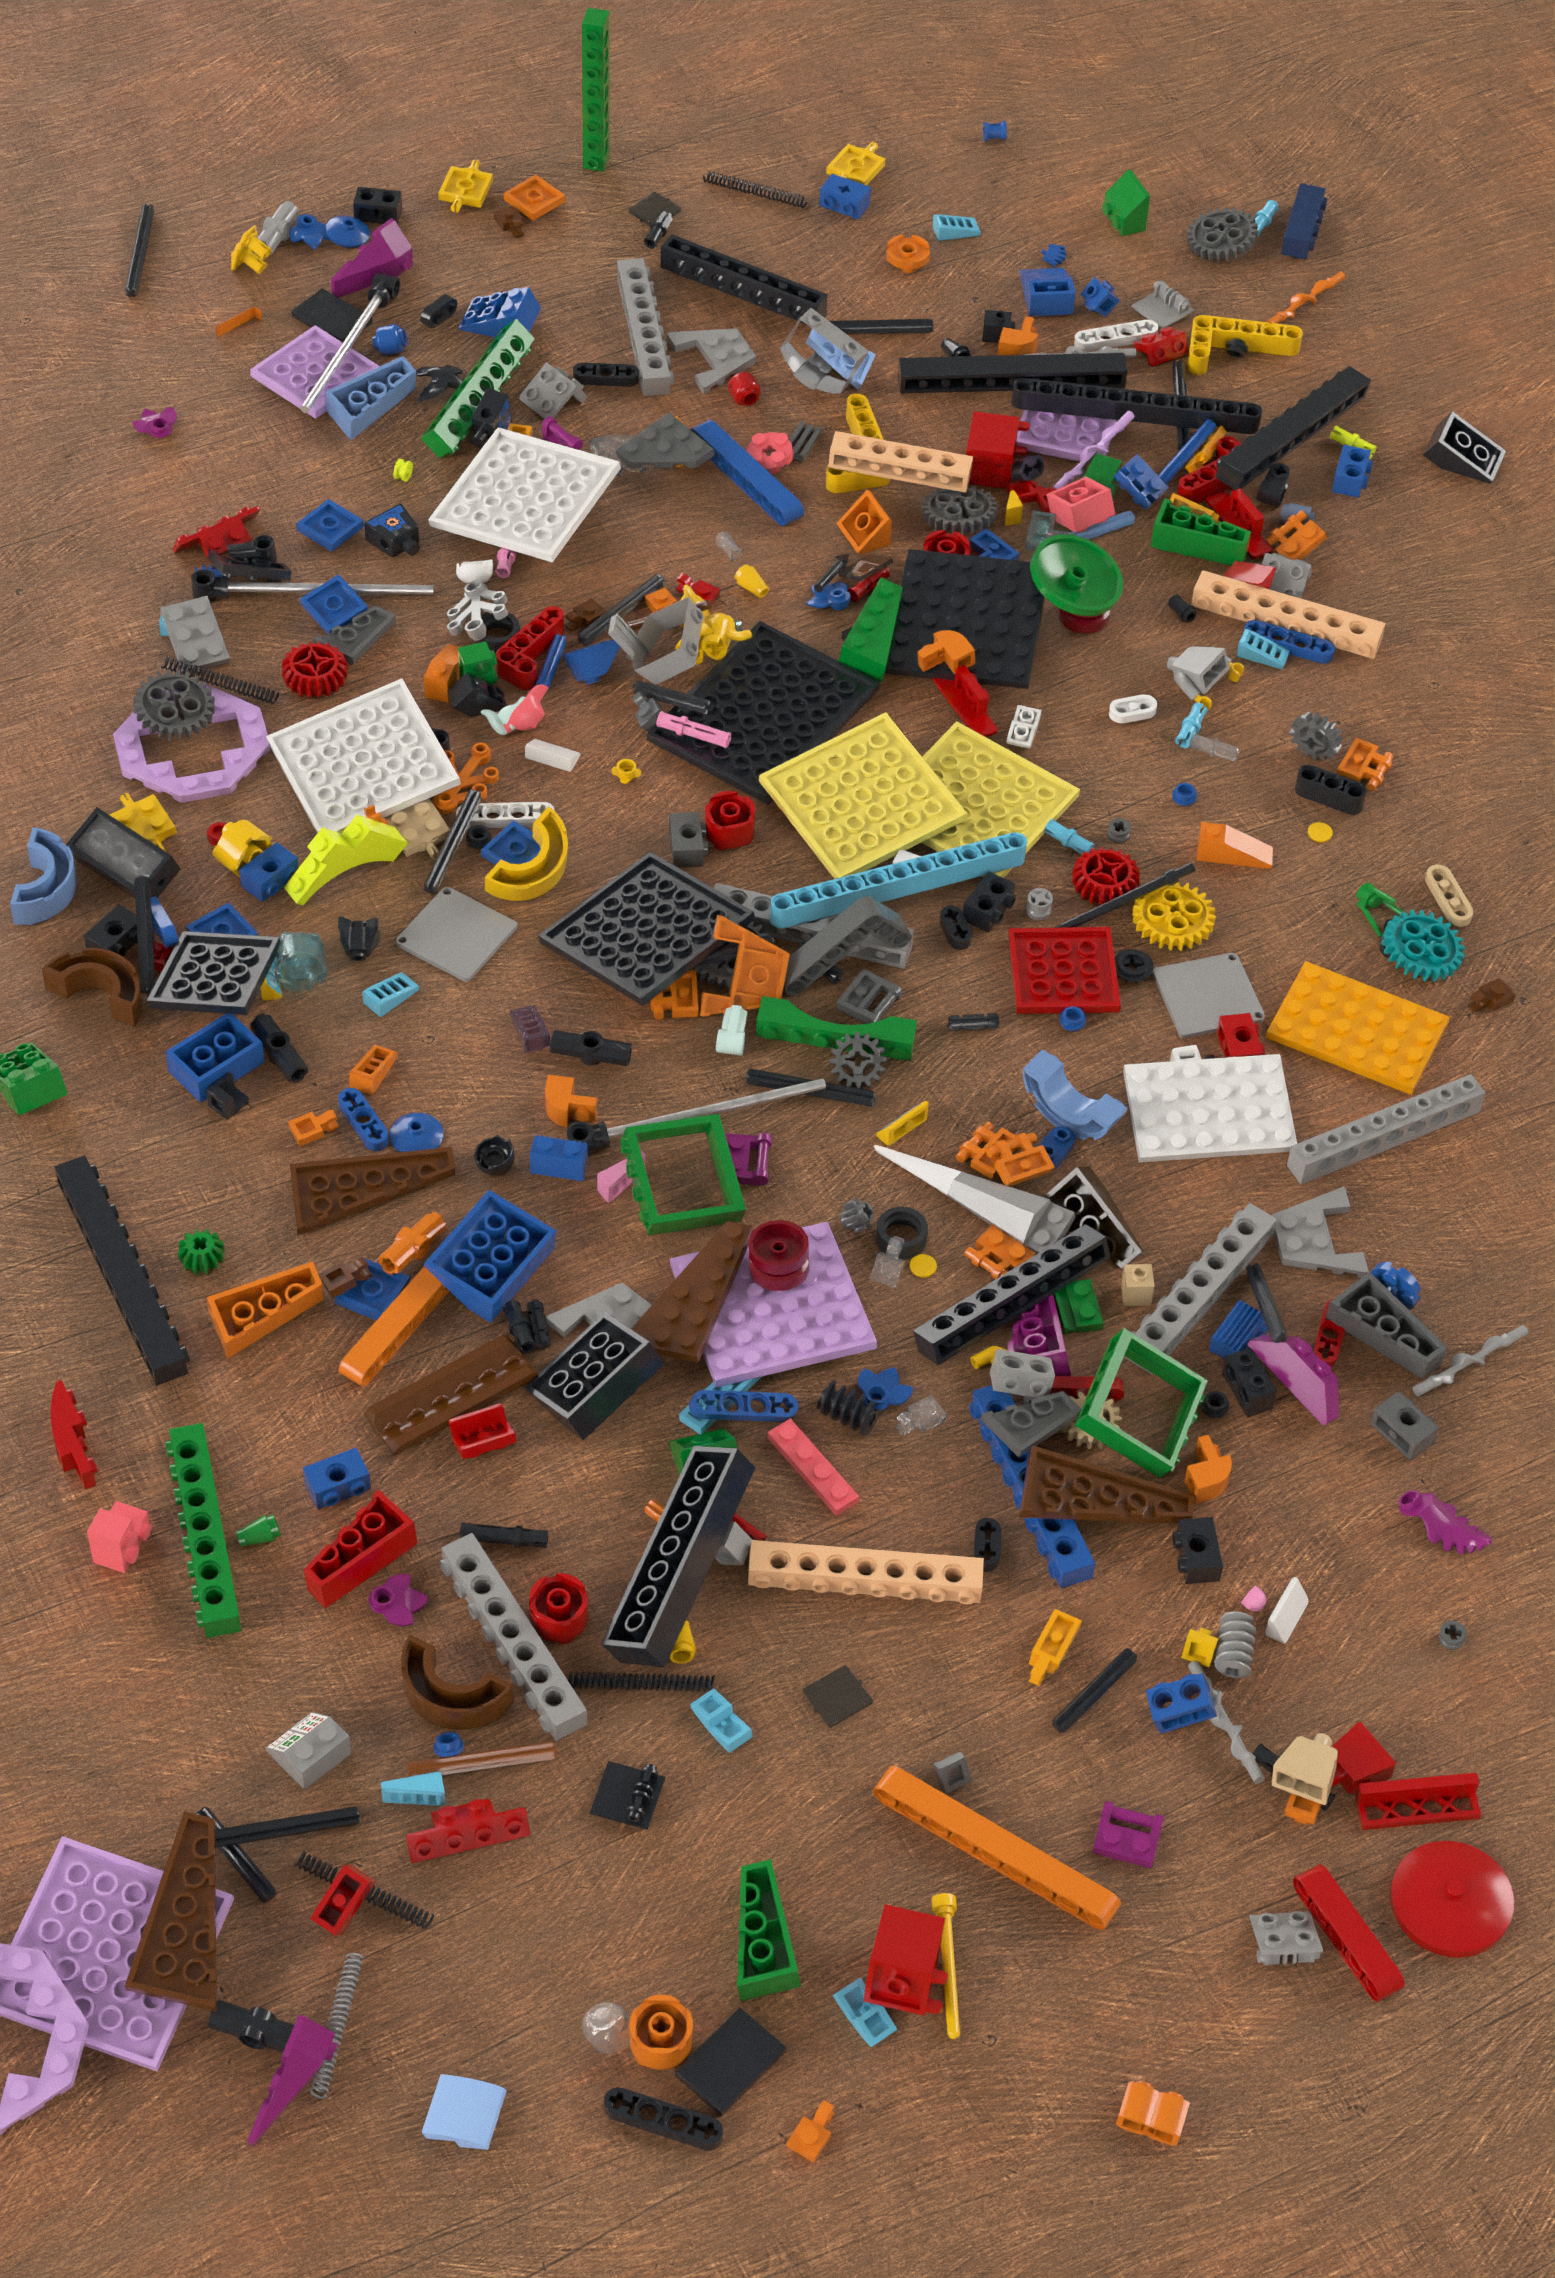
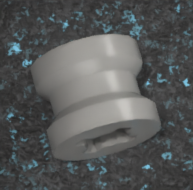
[1026,888,1053,920]

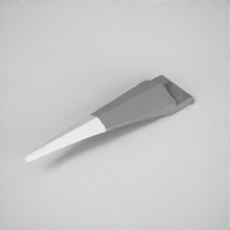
[874,1145,1076,1254]

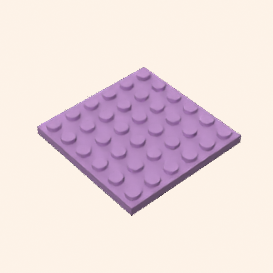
[670,1222,877,1387]
[0,1836,234,2072]

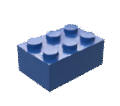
[165,1014,264,1103]

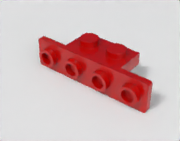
[1206,488,1272,560]
[172,506,260,561]
[932,665,998,737]
[406,1798,530,1863]

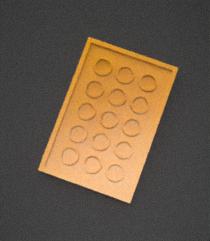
[1266,961,1450,1095]

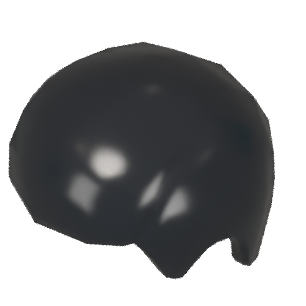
[474,1135,515,1176]

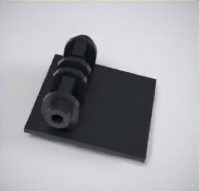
[590,1761,666,1830]

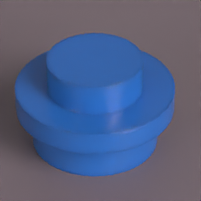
[1172,783,1197,806]
[1060,1007,1086,1031]
[433,1732,464,1757]

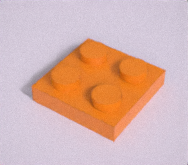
[504,175,566,221]

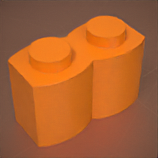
[1116,2081,1190,2146]

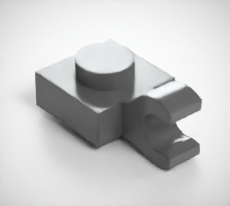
[632,691,663,732]

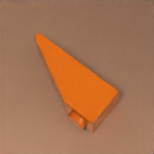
[424,644,459,703]
[1196,822,1273,869]

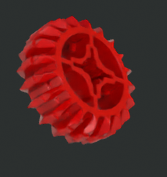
[281,640,348,699]
[1072,846,1140,905]

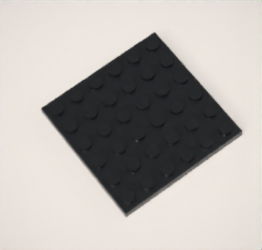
[885,549,1045,689]
[538,852,755,1006]

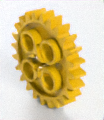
[1132,882,1216,951]

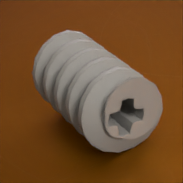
[1214,1611,1256,1679]

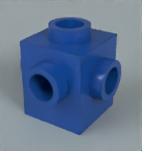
[1080,277,1120,317]

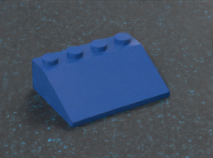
[424,1190,557,1323]

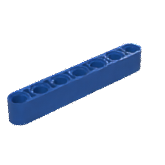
[690,419,804,526]

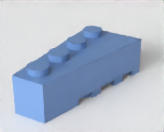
[325,356,416,440]

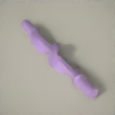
[1052,411,1135,489]

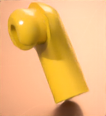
[970,1346,1008,1369]

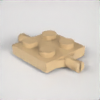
[384,798,450,860]

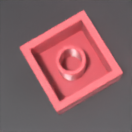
[1047,477,1115,532]

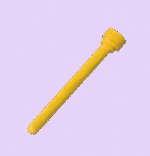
[931,1893,960,2039]

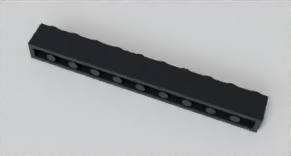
[898,353,1127,394]
[1215,366,1371,490]
[54,1155,190,1386]

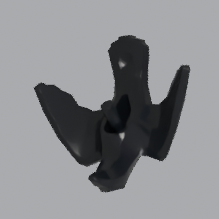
[416,364,463,402]

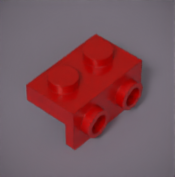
[1134,327,1189,366]
[448,1403,517,1459]

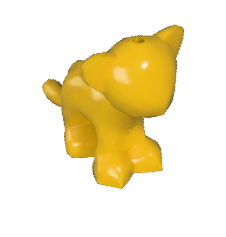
[675,585,752,665]

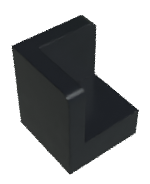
[206,1072,249,1120]

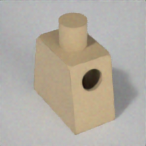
[1271,1733,1338,1805]

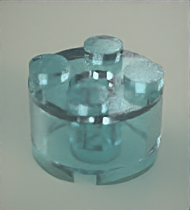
[273,932,327,992]

